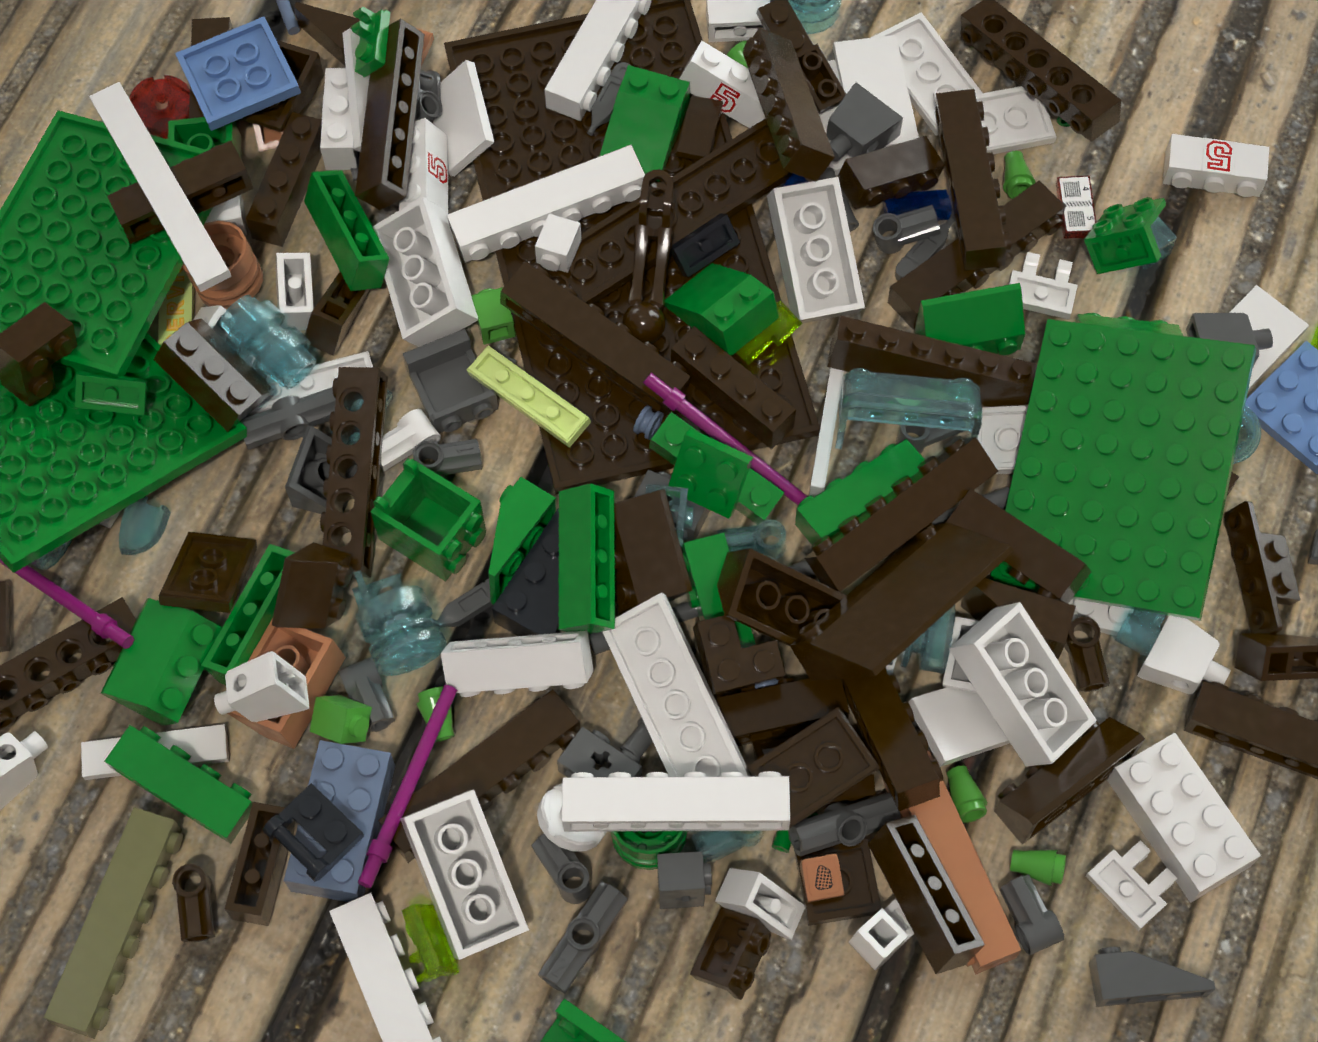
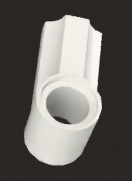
[380,409,441,471]

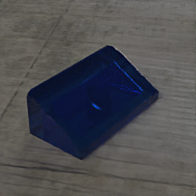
[883,189,952,221]

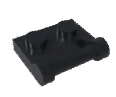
[263,783,364,882]

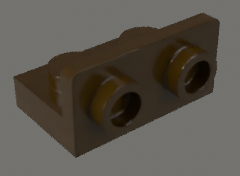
[690,907,771,1000]

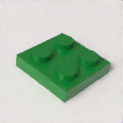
[667,429,753,519]

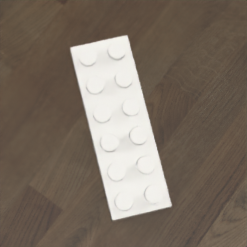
[603,593,752,777]

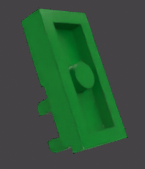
[351,7,391,77]
[75,371,147,416]

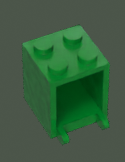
[371,458,486,582]

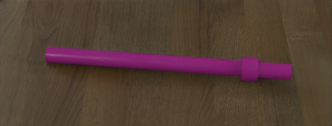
[643,372,808,506]
[0,559,134,649]
[358,685,457,888]

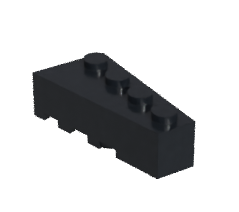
[492,508,562,636]

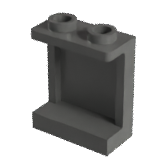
[403,329,498,433]

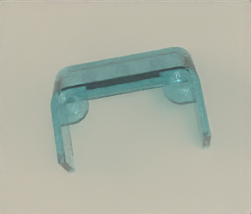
[835,368,982,449]

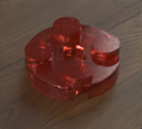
[129,75,190,139]

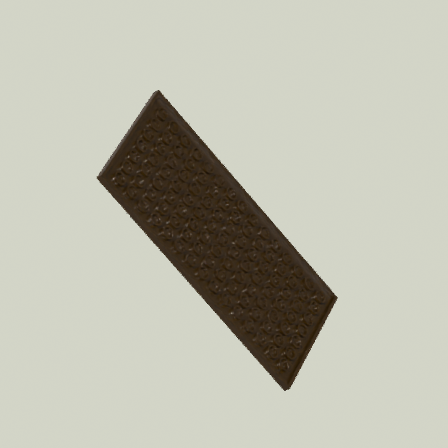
[444,0,820,495]

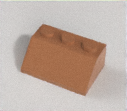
[227,618,346,749]

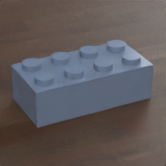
[284,740,395,902]

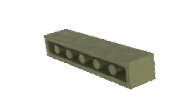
[44,807,183,1039]

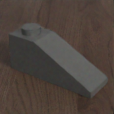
[1089,947,1216,1007]

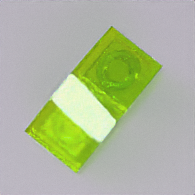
[736,301,802,365]

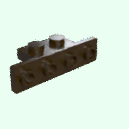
[1224,501,1300,634]

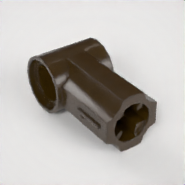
[1064,617,1110,692]
[172,864,215,942]

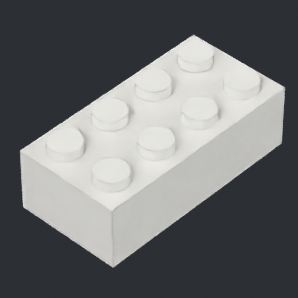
[767,177,865,325]
[372,196,479,347]
[949,602,1097,767]
[1107,733,1261,903]
[400,789,529,960]

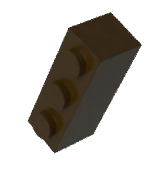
[837,136,945,209]
[225,802,295,926]

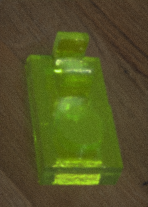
[402,904,459,982]

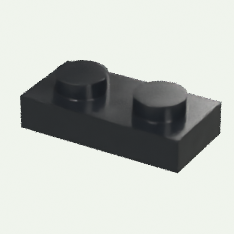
[670,213,740,277]

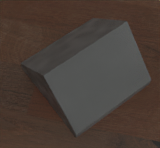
[285,426,357,514]

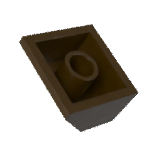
[272,542,353,629]

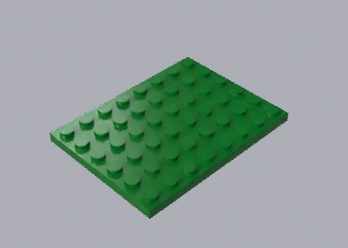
[0,110,213,378]
[990,319,1256,621]
[0,333,247,573]

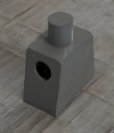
[826,82,903,161]
[1186,313,1273,367]

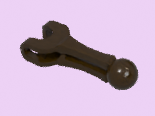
[622,170,675,344]

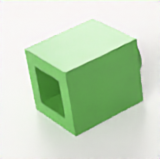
[471,287,515,345]
[310,695,372,744]

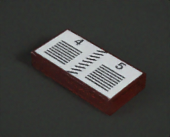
[1056,176,1096,239]

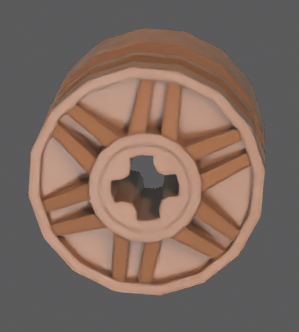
[182,221,263,310]

